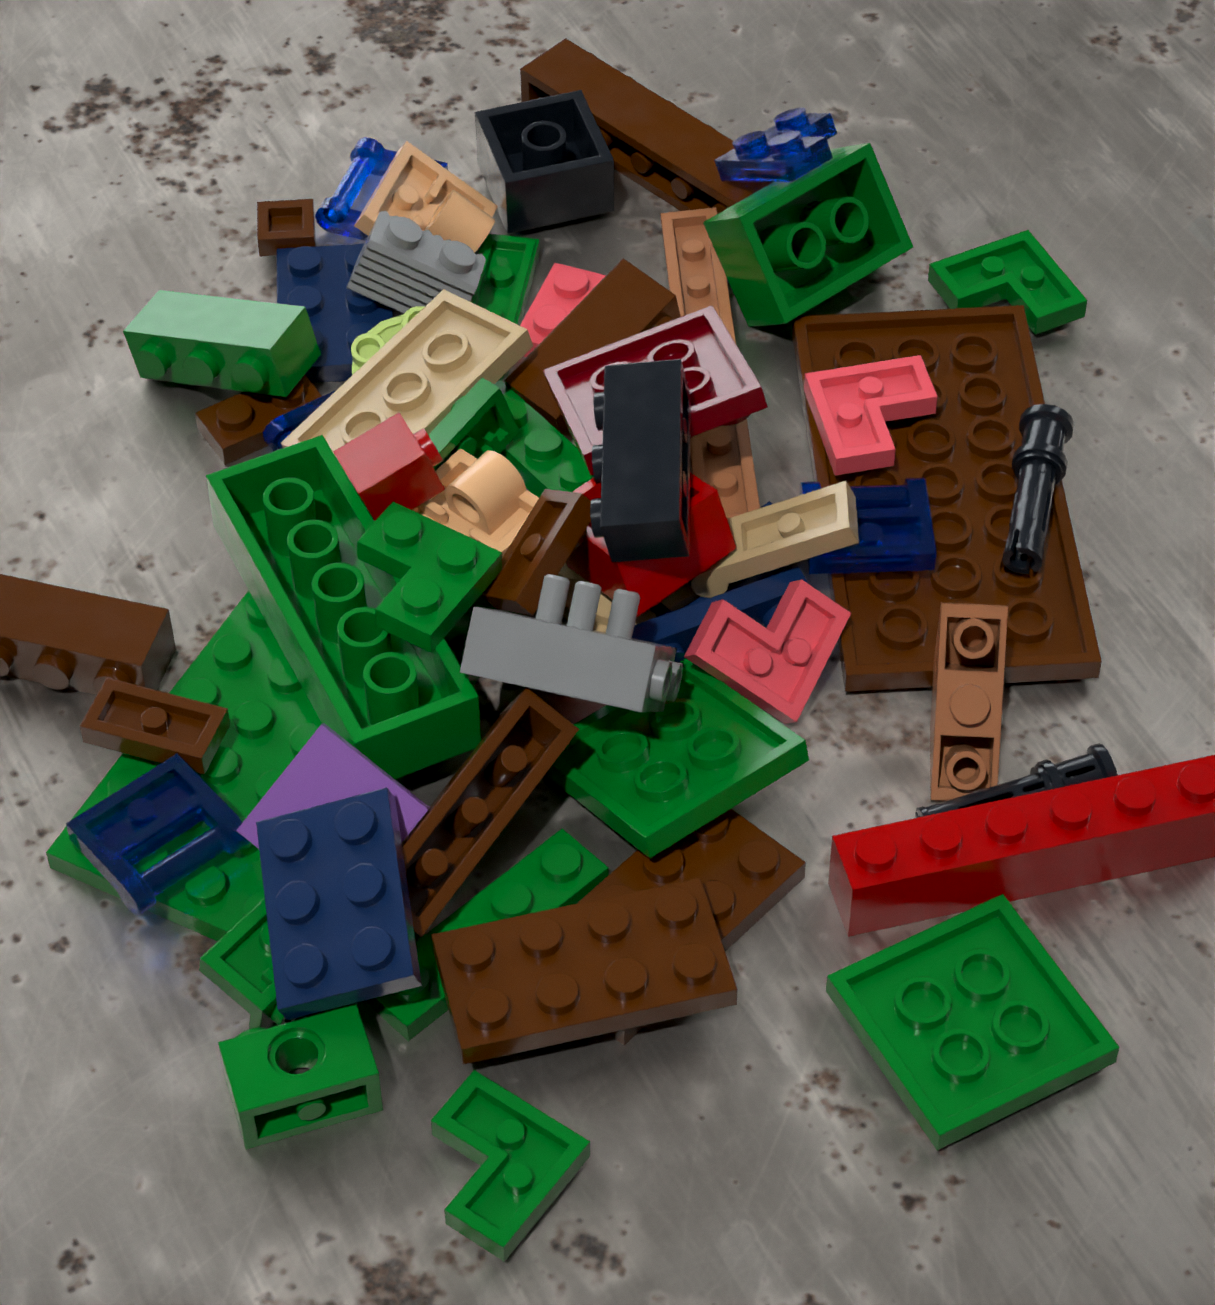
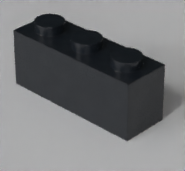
[590,359,691,563]

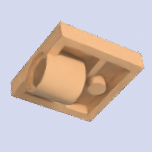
[354,141,498,253]
[412,448,539,558]

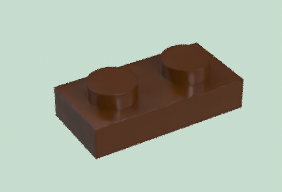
[195,375,326,465]
[480,489,591,616]
[80,677,230,774]

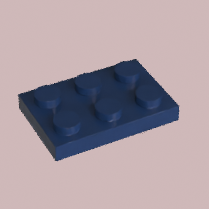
[277,243,393,383]
[256,787,422,1020]

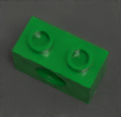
[218,1004,383,1150]

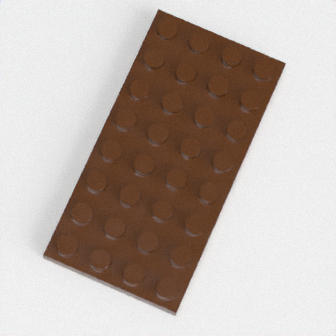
[792,305,1102,691]

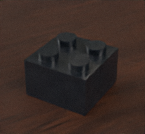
[475,90,614,234]

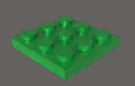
[545,659,809,858]
[826,894,1120,1150]

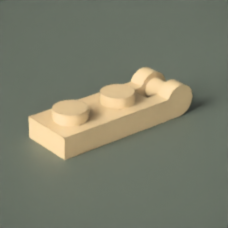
[691,481,859,598]

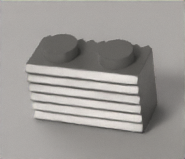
[347,211,486,314]

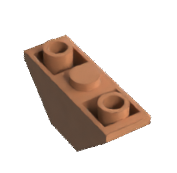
[930,602,1008,801]

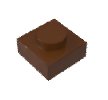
[257,199,316,257]

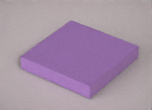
[236,723,430,849]

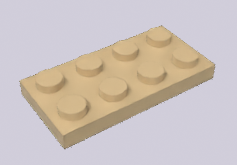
[281,289,533,500]

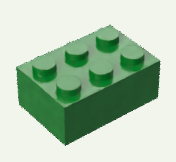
[703,143,913,327]

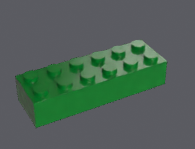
[206,435,481,779]

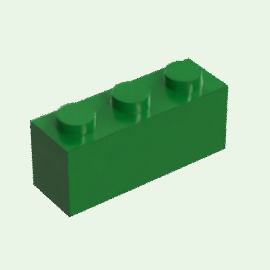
[123,290,321,397]

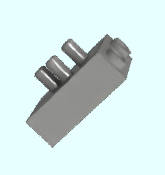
[460,574,683,712]

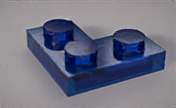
[714,107,837,182]

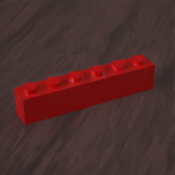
[828,755,1215,937]

